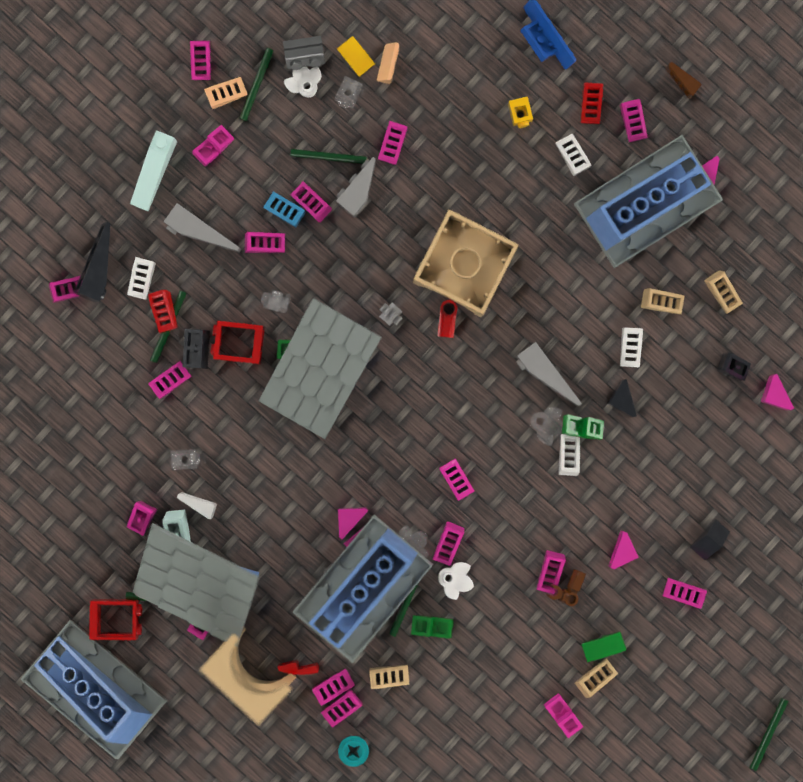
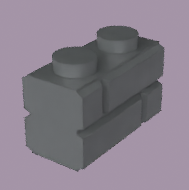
[283,36,325,70]

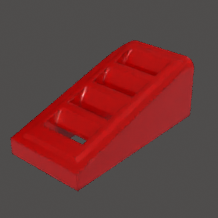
[580,83,603,125]
[148,289,178,333]

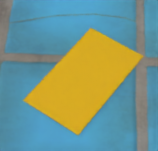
[337,36,375,77]

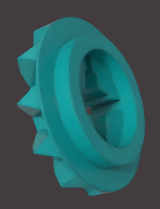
[338,735,369,767]

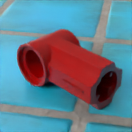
[437,300,458,338]

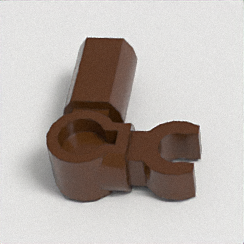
[546,569,586,606]

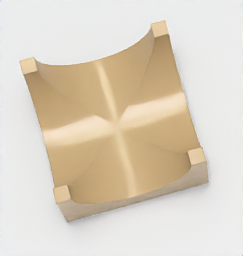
[413,210,518,317]
[200,627,297,725]

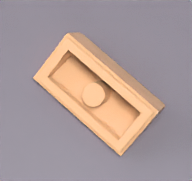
[377,42,399,84]

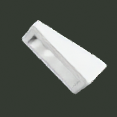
[555,134,592,176]
[127,257,156,300]
[620,328,643,367]
[559,434,580,476]
[177,492,217,520]

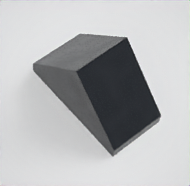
[717,352,751,381]
[607,379,637,417]
[690,519,730,560]

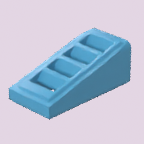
[263,191,306,228]

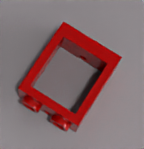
[210,321,265,365]
[89,599,143,640]

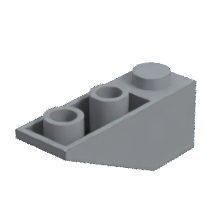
[336,157,376,218]

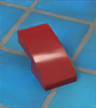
[277,659,319,675]

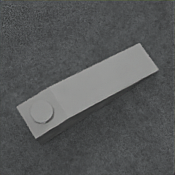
[164,203,241,252]
[516,342,582,406]

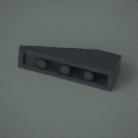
[74,222,111,303]

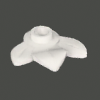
[284,66,321,98]
[438,562,474,600]

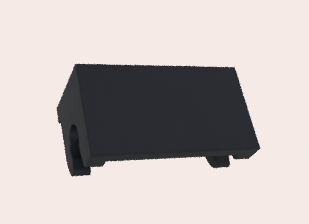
[183,329,210,369]

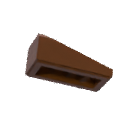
[666,62,702,99]

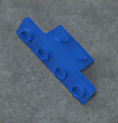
[520,0,576,70]

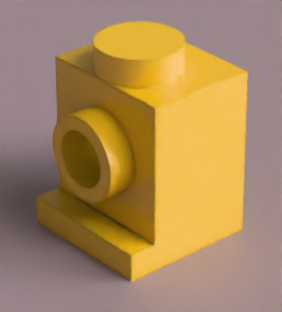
[508,96,533,128]

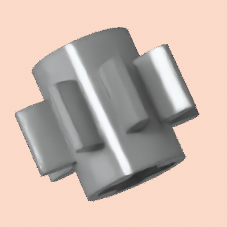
[379,303,403,326]

